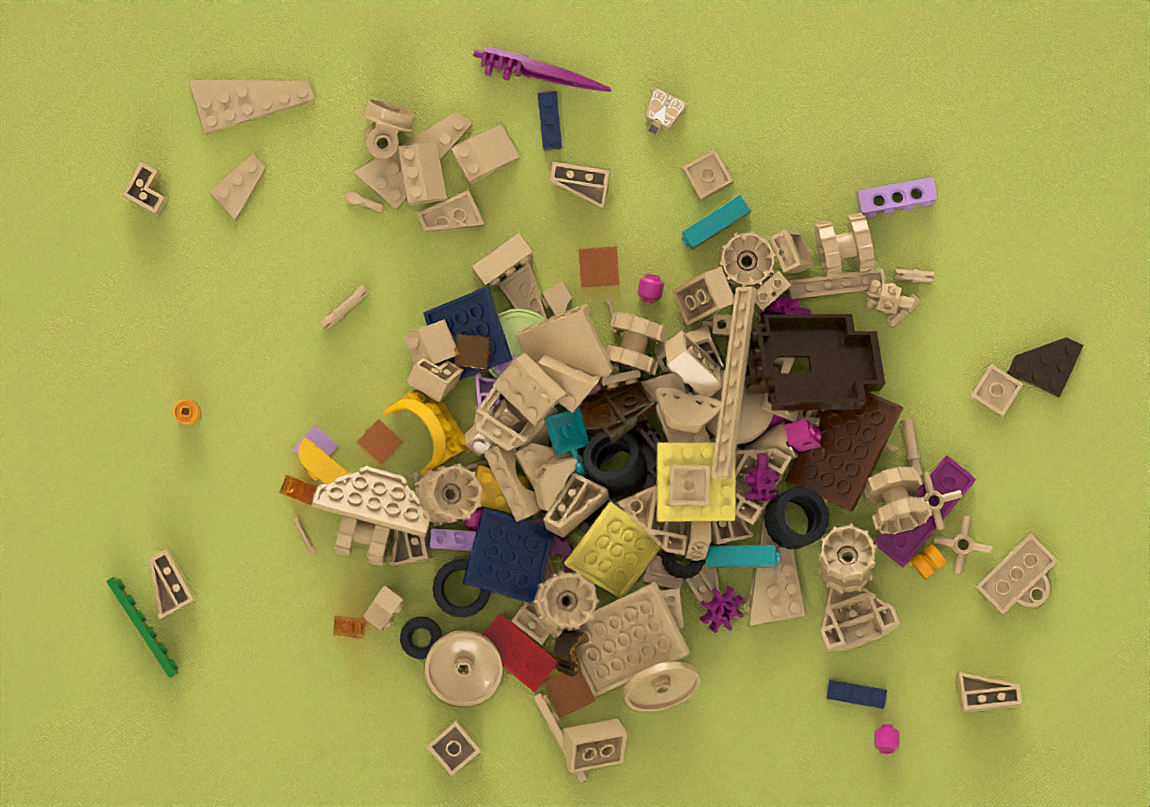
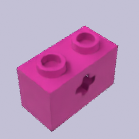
[784,419,822,452]

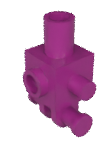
[760,297,810,318]
[744,453,779,502]

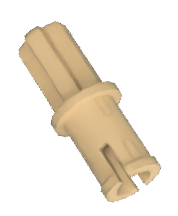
[886,294,921,327]

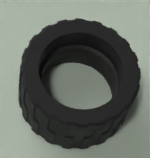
[583,431,647,494]
[764,487,829,550]
[432,559,491,617]

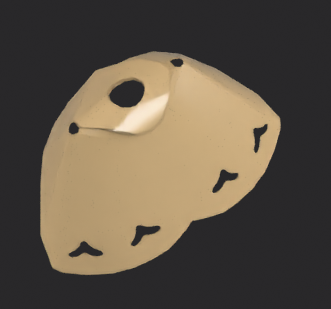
[656,387,721,433]

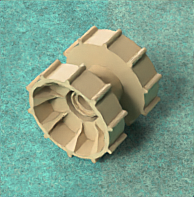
[814,213,875,279]
[717,231,777,290]
[603,312,669,375]
[414,464,483,526]
[864,466,932,534]
[335,515,394,566]
[818,524,877,595]
[532,572,599,631]

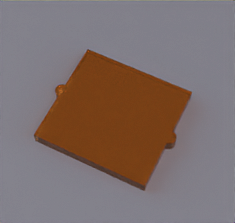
[454,334,491,369]
[357,419,403,465]

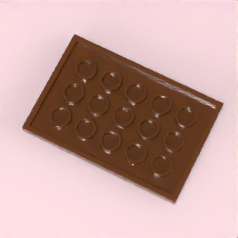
[785,391,903,512]

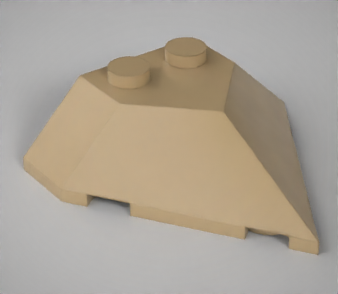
[735,448,792,525]
[617,485,688,555]
[820,587,900,651]

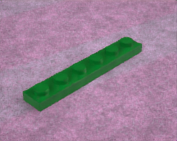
[106,577,179,678]

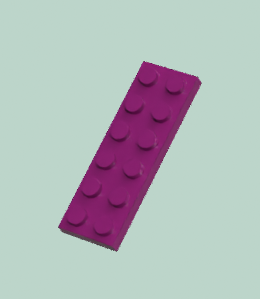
[873,455,977,568]

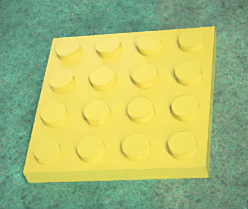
[657,442,735,521]
[564,501,661,599]

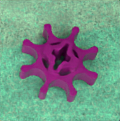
[699,586,745,633]

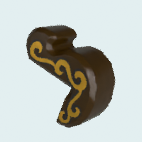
[553,628,586,677]

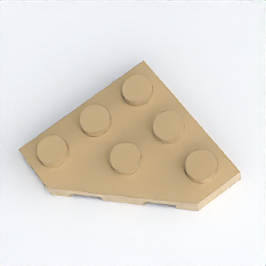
[514,442,588,491]

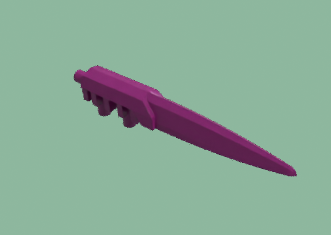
[473,46,611,92]

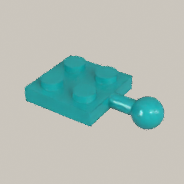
[545,408,589,476]

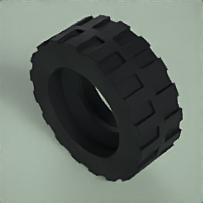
[661,550,705,579]
[400,617,443,659]

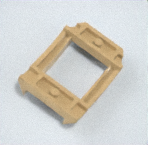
[475,364,540,451]

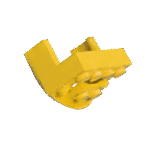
[383,389,469,476]

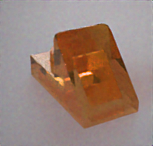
[279,475,317,505]
[333,616,365,639]

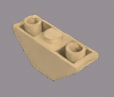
[533,457,577,511]

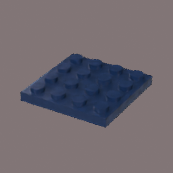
[423,287,513,381]
[462,508,554,605]

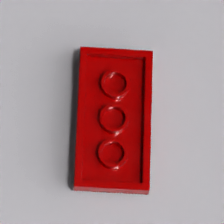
[482,613,558,692]

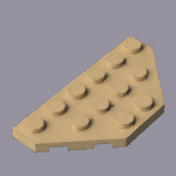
[312,466,431,537]

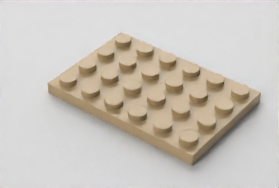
[563,582,690,697]

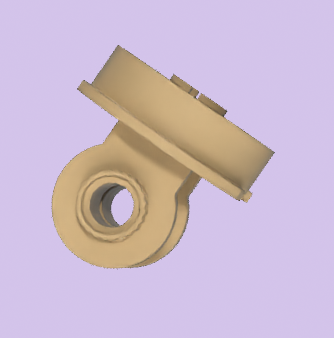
[362,99,415,159]

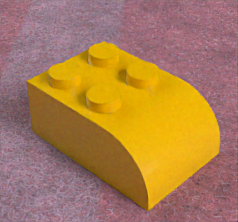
[298,437,351,485]
[475,463,532,513]

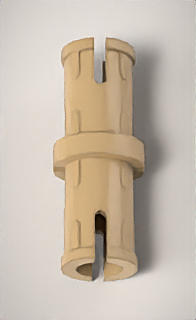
[894,268,934,283]

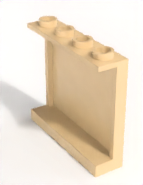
[515,304,617,378]

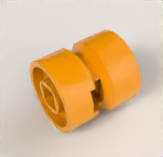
[173,399,202,426]
[910,544,947,580]

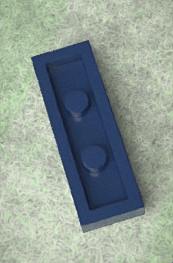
[538,91,562,150]
[826,679,887,709]

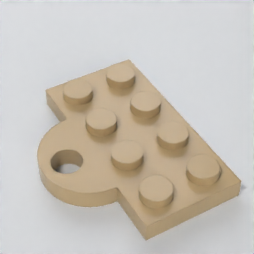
[975,533,1058,615]

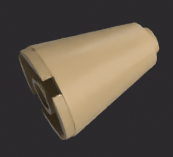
[744,421,798,459]

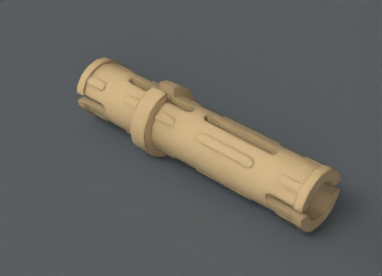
[319,284,370,331]
[901,419,923,476]

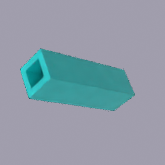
[681,195,751,250]
[706,545,781,568]

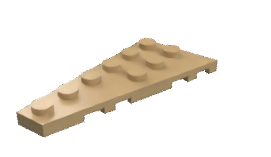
[189,79,315,135]
[354,112,472,210]
[748,505,805,626]

